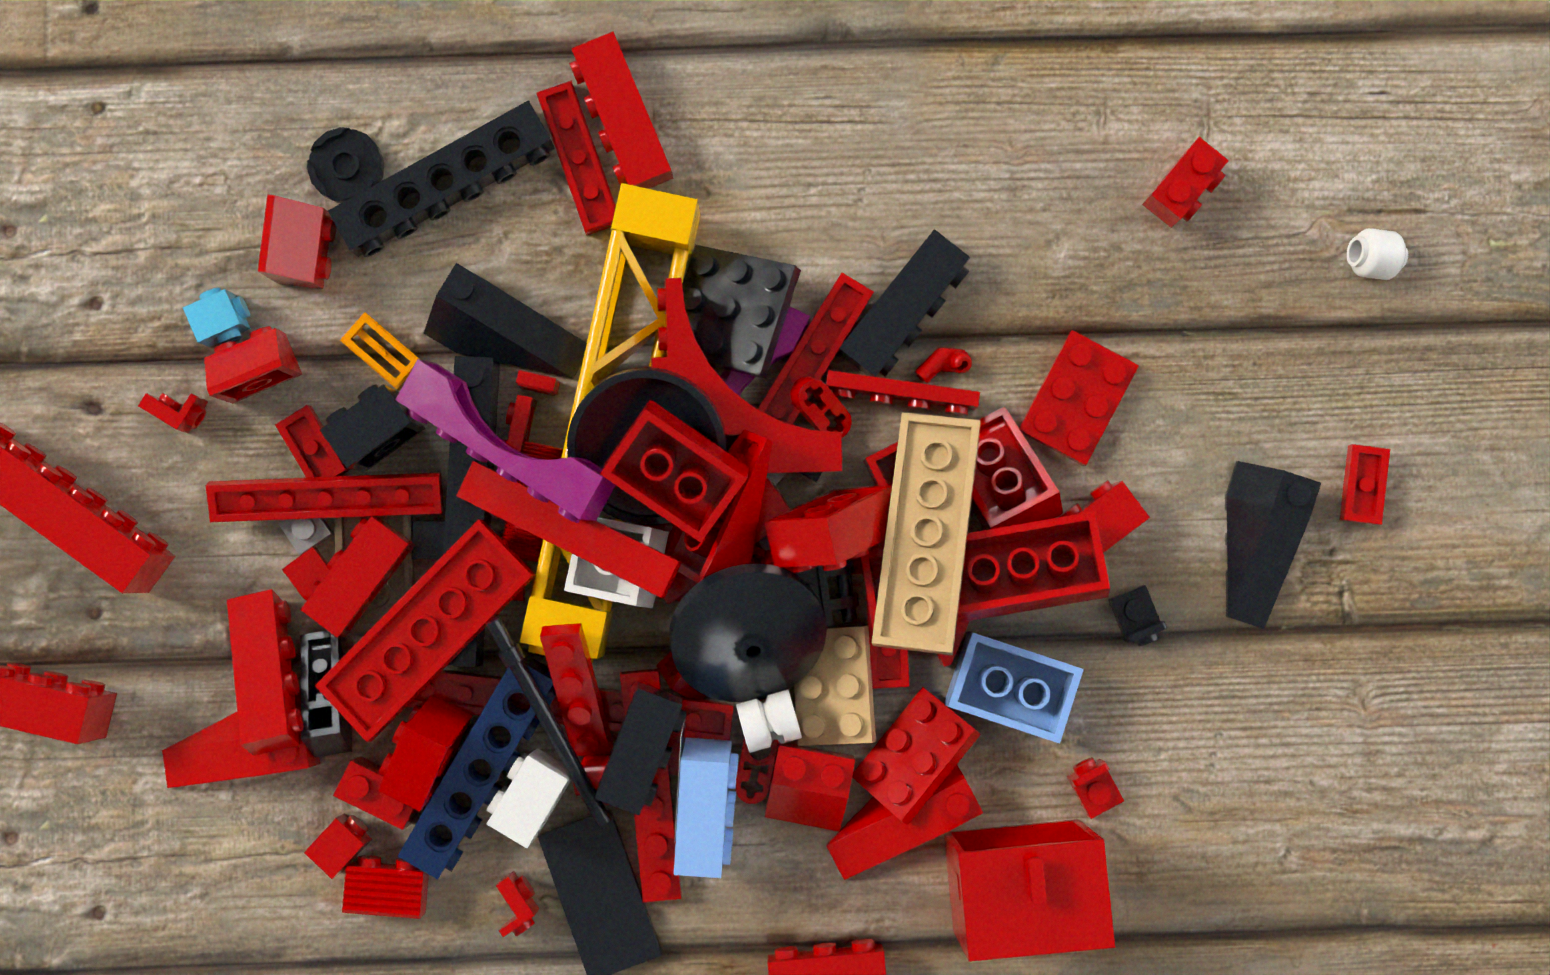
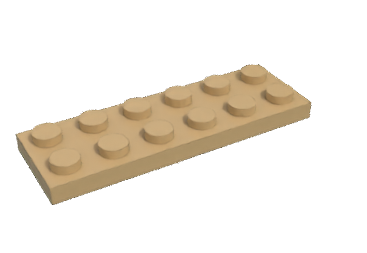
[872,413,981,655]

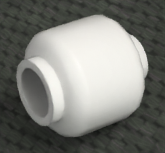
[1347,228,1408,280]

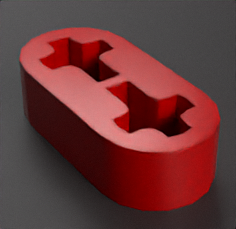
[791,376,852,438]

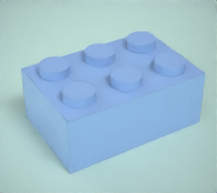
[944,631,1084,744]
[674,737,739,878]

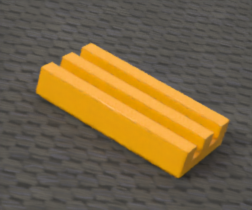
[340,312,421,391]

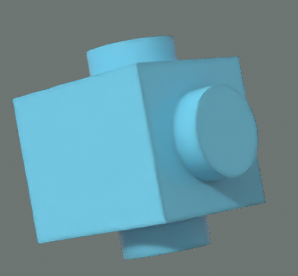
[182,288,251,347]

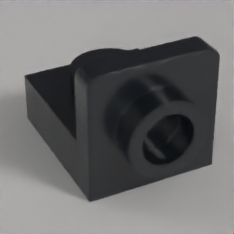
[1108,585,1167,646]

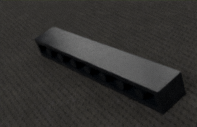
[443,356,500,667]

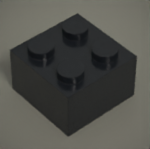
[320,384,426,473]

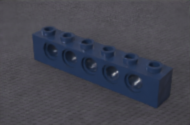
[398,654,556,880]

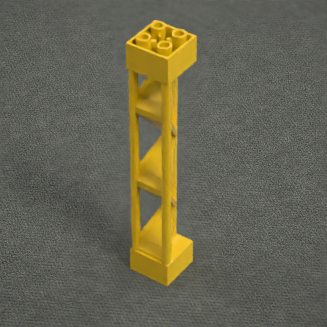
[520,183,701,663]

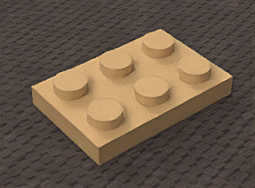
[794,626,876,746]

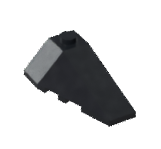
[423,263,587,379]
[1225,461,1321,629]

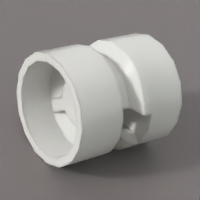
[736,689,802,753]

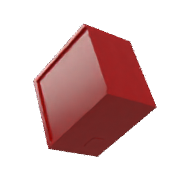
[944,819,1115,962]

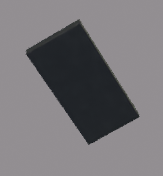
[537,808,663,975]

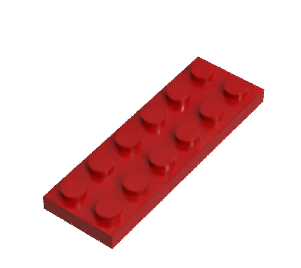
[315,519,536,742]

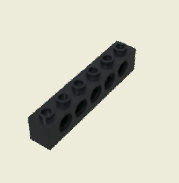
[328,100,555,257]

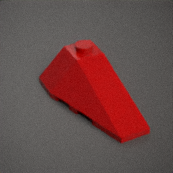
[664,429,773,583]
[162,689,321,788]
[826,765,983,880]

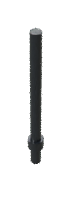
[486,617,612,827]

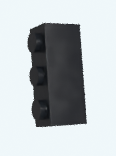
[595,682,687,815]

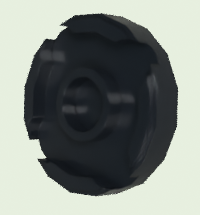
[307,127,384,203]

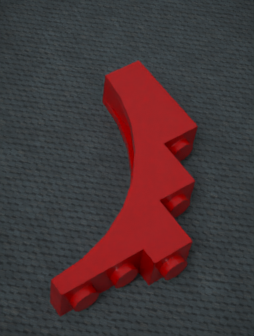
[649,278,842,473]

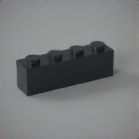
[838,229,970,377]

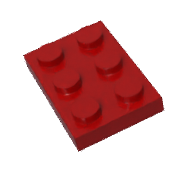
[1019,330,1139,466]
[852,687,981,825]

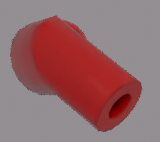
[914,347,972,384]

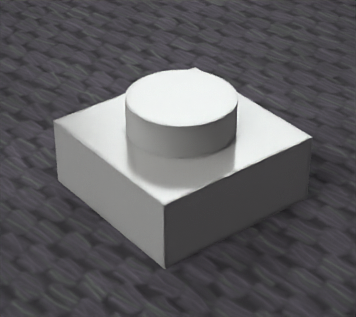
[278,518,334,555]

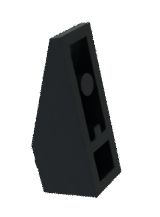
[300,631,352,757]

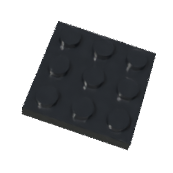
[682,244,801,379]

